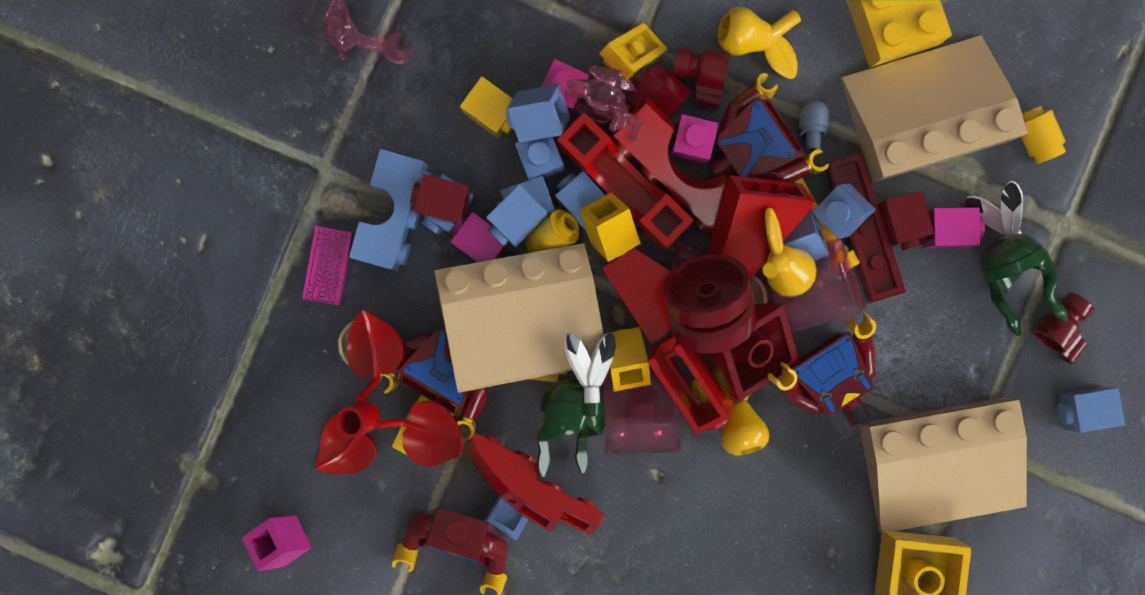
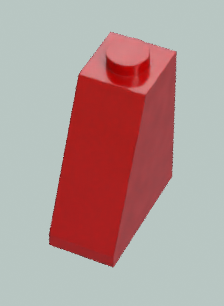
[707,175,814,278]
[601,248,673,344]

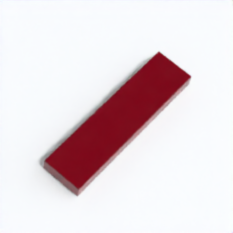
[824,151,906,303]

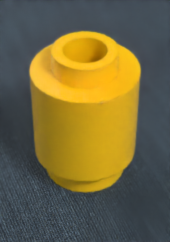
[1020,106,1066,164]
[525,210,579,253]

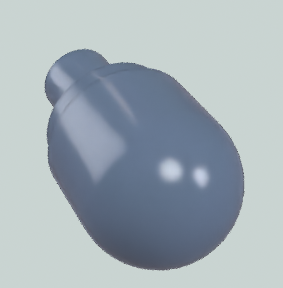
[799,100,829,152]

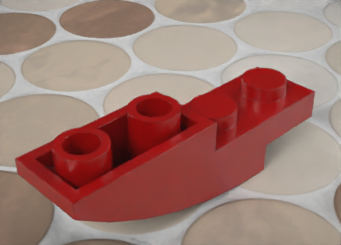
[466,433,604,535]

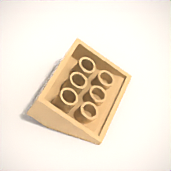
[840,35,1028,183]
[434,243,604,393]
[859,397,1027,534]

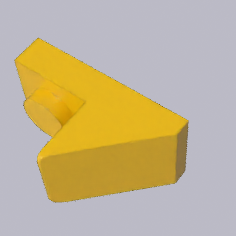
[599,23,668,87]

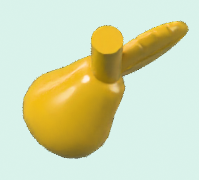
[718,7,801,79]
[763,208,817,297]
[692,379,770,456]

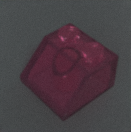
[773,238,866,333]
[603,367,683,454]

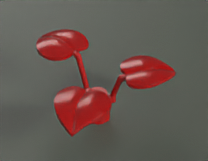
[315,310,463,475]

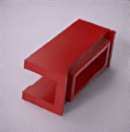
[647,335,733,434]

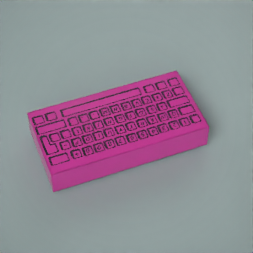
[302,226,354,306]

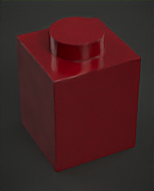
[627,63,693,119]
[410,174,472,226]
[878,190,934,250]

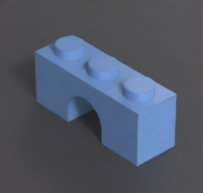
[349,149,431,272]

